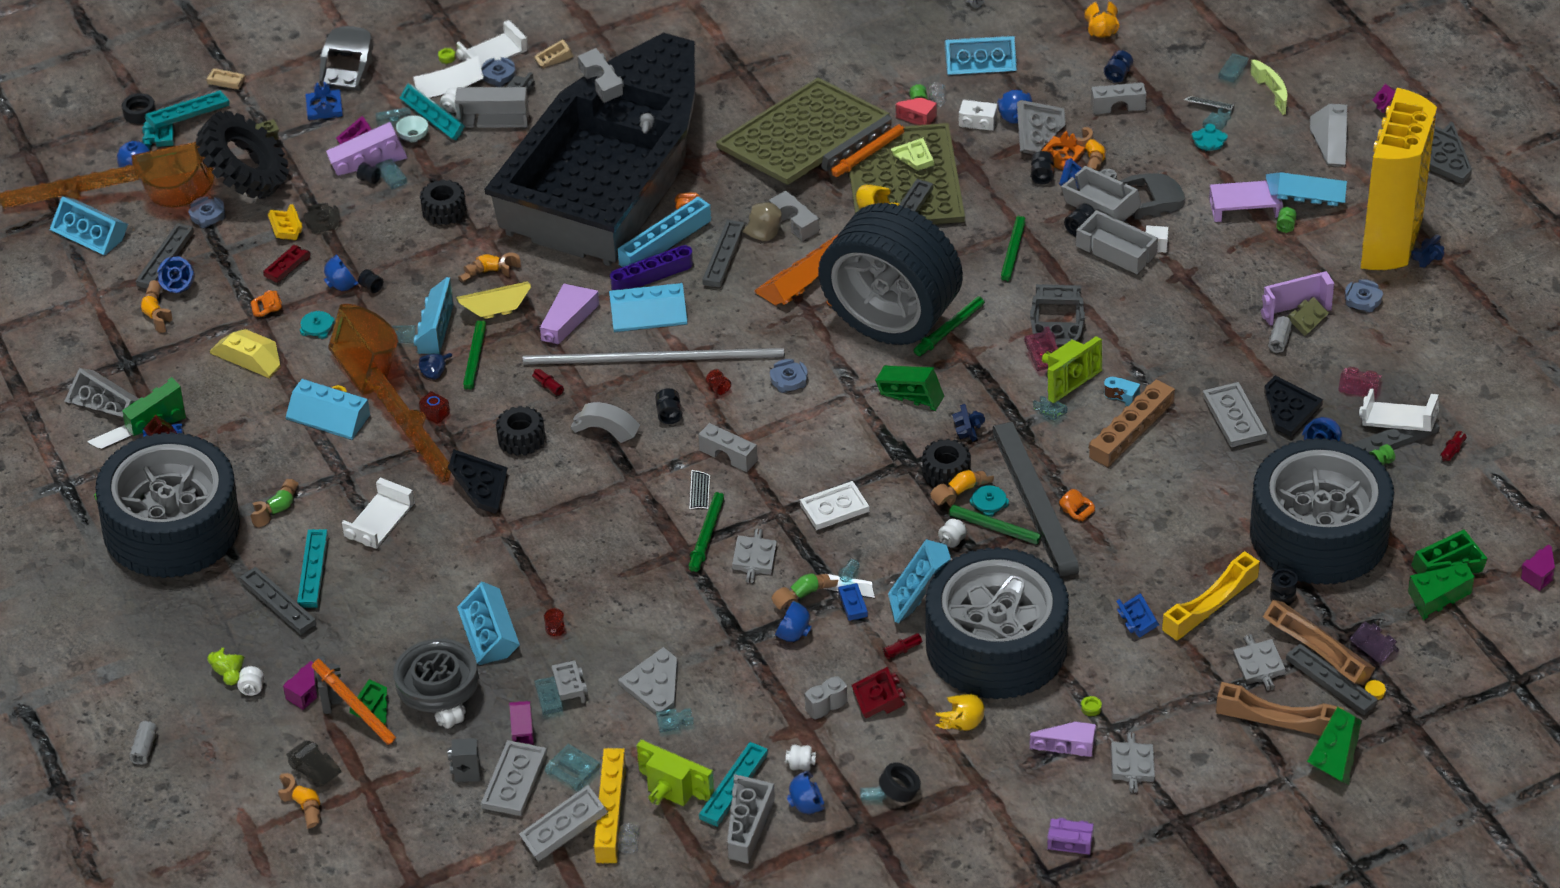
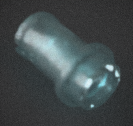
[838,559,860,582]
[860,785,886,802]

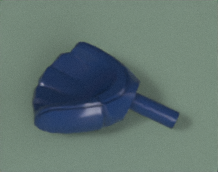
[419,353,452,380]

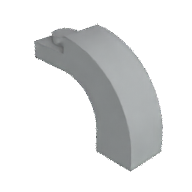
[570,402,640,443]

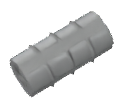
[1268,316,1292,353]
[129,721,157,765]

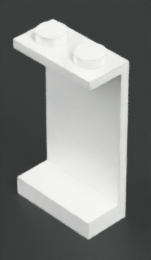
[456,20,528,70]
[1359,389,1439,432]
[342,478,415,549]

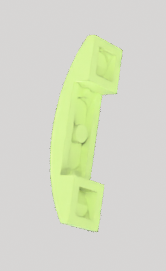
[1250,60,1287,115]

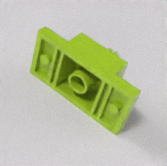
[1042,337,1102,403]
[637,740,714,806]

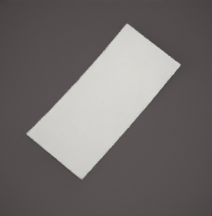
[414,55,483,98]

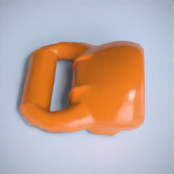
[675,193,701,210]
[250,290,282,317]
[1059,489,1095,521]

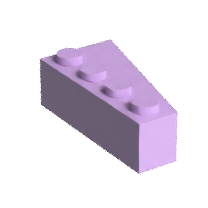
[326,122,407,176]

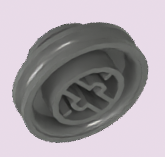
[393,639,479,713]

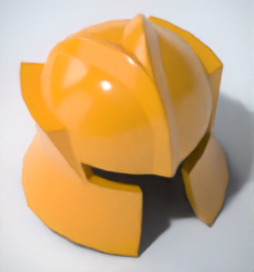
[1084,1,1120,37]

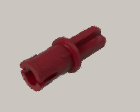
[532,369,564,396]
[1440,431,1467,461]
[883,633,922,660]

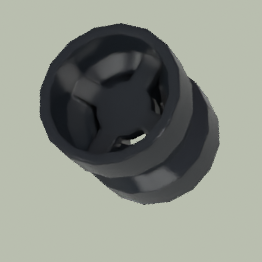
[356,162,381,184]
[358,269,384,293]

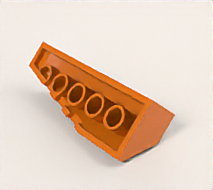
[754,234,838,305]

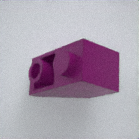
[1521,544,1555,591]
[283,661,317,710]
[510,701,534,745]

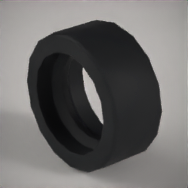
[122,93,156,124]
[879,762,921,803]

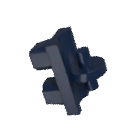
[1411,235,1445,268]
[952,404,985,441]

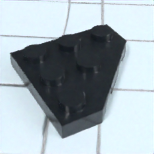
[1264,375,1323,437]
[448,449,508,514]

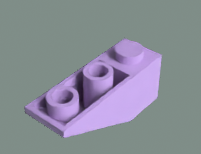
[1030,722,1096,757]

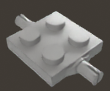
[732,528,777,583]
[1233,634,1286,691]
[1110,732,1155,793]

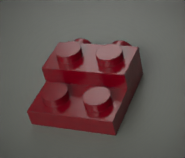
[852,666,907,719]

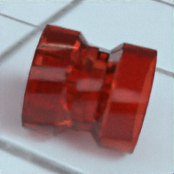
[705,369,731,395]
[544,608,565,637]

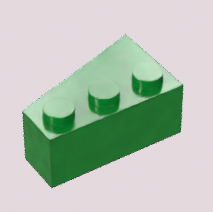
[875,365,945,411]
[122,377,186,436]
[1411,529,1488,574]
[1408,563,1474,620]
[1307,706,1362,785]

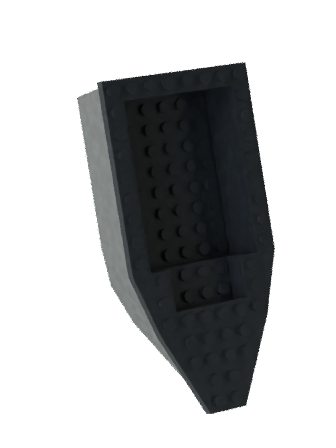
[484,32,695,266]

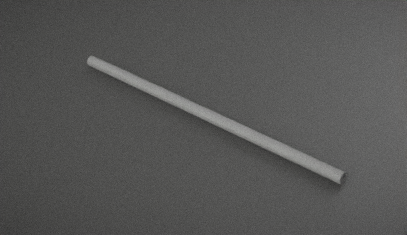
[523,348,784,365]

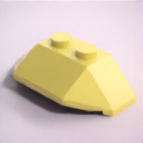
[456,281,531,319]
[210,329,281,378]

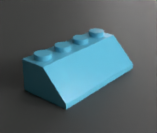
[944,36,1016,75]
[1266,172,1347,206]
[50,196,128,255]
[414,277,454,354]
[609,283,687,332]
[286,379,370,440]
[888,539,950,623]
[457,581,520,665]

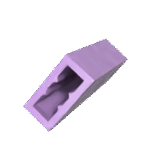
[540,284,599,344]

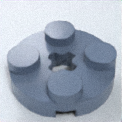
[482,57,516,87]
[189,196,225,228]
[1345,279,1383,312]
[770,359,808,393]

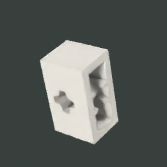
[959,100,997,131]

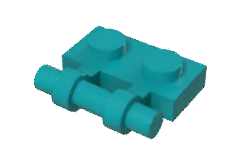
[142,121,174,148]

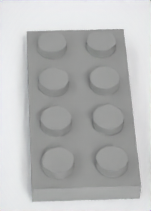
[1203,382,1267,447]
[481,740,547,816]
[519,785,608,862]

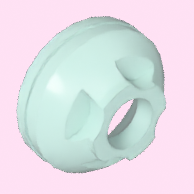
[396,116,428,142]

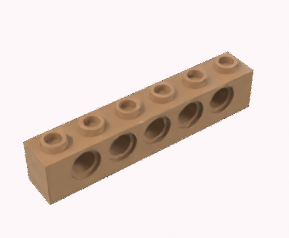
[1089,379,1175,467]

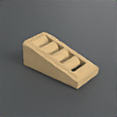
[534,39,574,69]

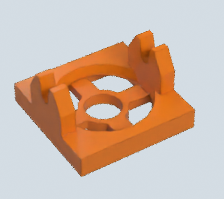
[1042,131,1085,170]

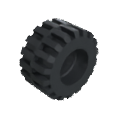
[420,179,466,225]
[496,406,545,456]
[922,439,971,487]

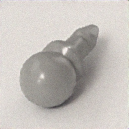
[640,113,654,134]

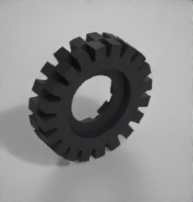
[196,111,289,199]

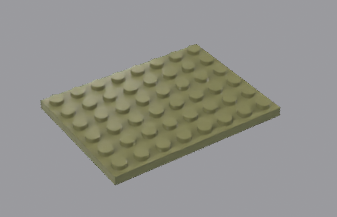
[716,78,890,185]
[849,123,965,224]

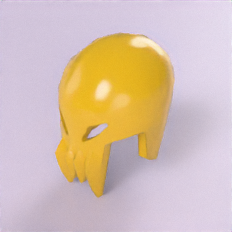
[856,184,900,209]
[935,694,985,731]

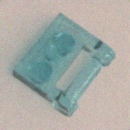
[545,744,601,792]

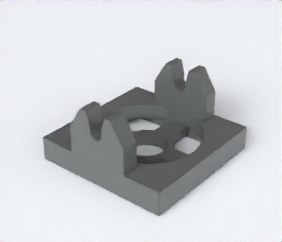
[317,656,344,714]

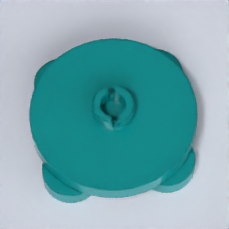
[1192,124,1228,151]
[300,311,335,339]
[970,486,1009,517]

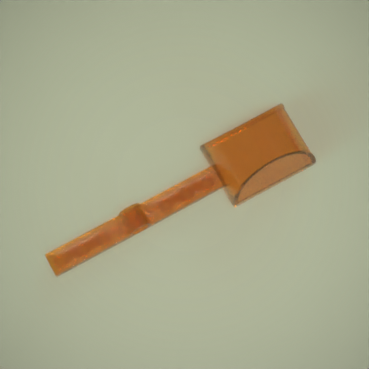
[0,142,215,208]
[328,304,451,483]

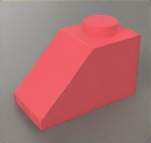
[896,98,937,125]

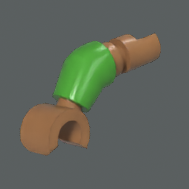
[250,479,299,527]
[772,573,838,610]

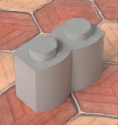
[805,676,847,719]

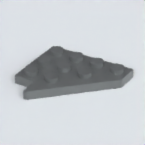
[1429,122,1472,184]

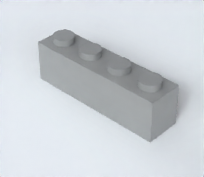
[65,368,139,417]
[727,774,775,864]

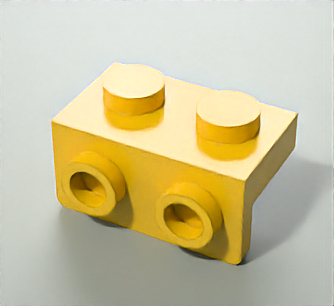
[268,204,302,240]

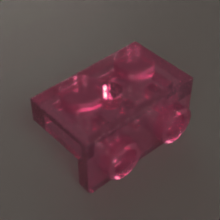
[1024,327,1058,371]
[1338,367,1382,398]

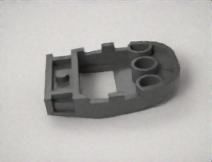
[319,26,374,91]
[1120,173,1185,219]
[1030,284,1085,347]

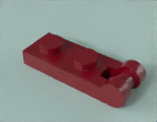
[263,245,311,283]

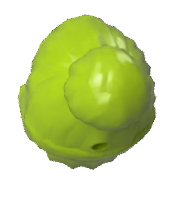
[207,648,245,685]

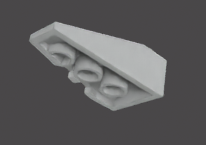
[1310,104,1347,167]

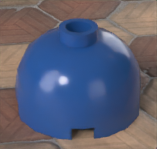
[998,90,1033,124]
[117,141,153,175]
[324,254,358,291]
[157,256,195,293]
[1302,417,1342,442]
[775,601,812,642]
[787,771,825,814]

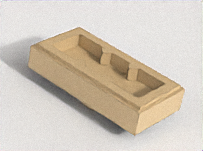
[206,68,246,90]

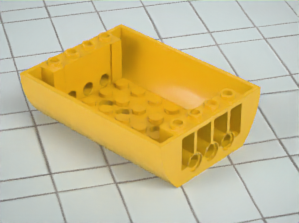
[1361,88,1437,270]

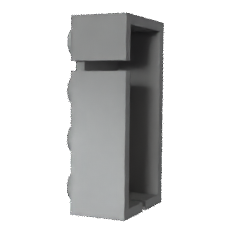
[455,87,529,128]
[1061,166,1142,222]
[1076,210,1158,274]

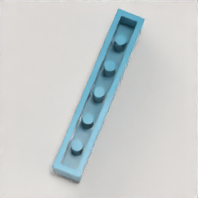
[618,197,711,267]

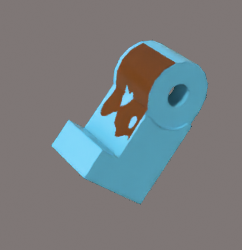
[1104,377,1140,406]

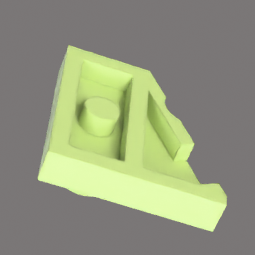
[891,138,934,171]

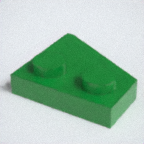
[349,679,387,726]

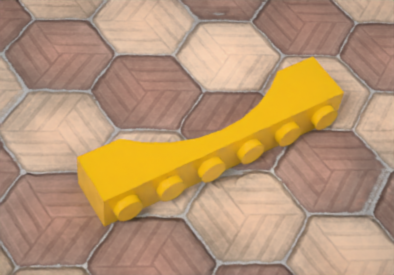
[1162,551,1260,641]
[594,748,626,863]

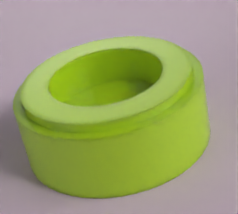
[438,48,456,64]
[1081,696,1102,717]

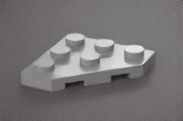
[1017,100,1066,154]
[618,647,677,718]

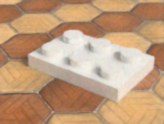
[800,481,869,530]

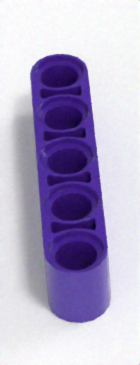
[610,245,693,291]

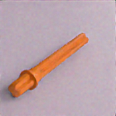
[831,124,905,177]
[311,659,396,745]

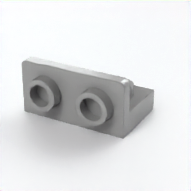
[552,660,588,703]

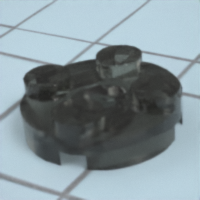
[304,203,341,234]

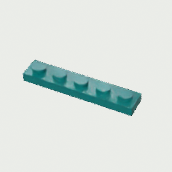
[400,83,465,140]
[145,90,230,129]
[297,529,328,608]
[699,742,768,827]

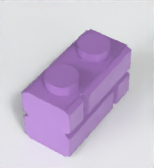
[1047,818,1094,855]

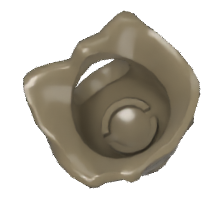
[742,202,782,241]

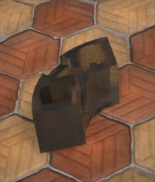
[286,740,342,787]

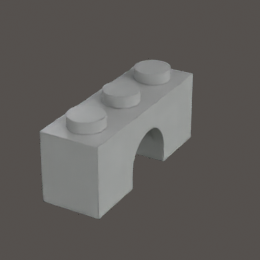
[578,48,624,103]
[1091,83,1146,114]
[769,191,820,241]
[698,423,758,472]

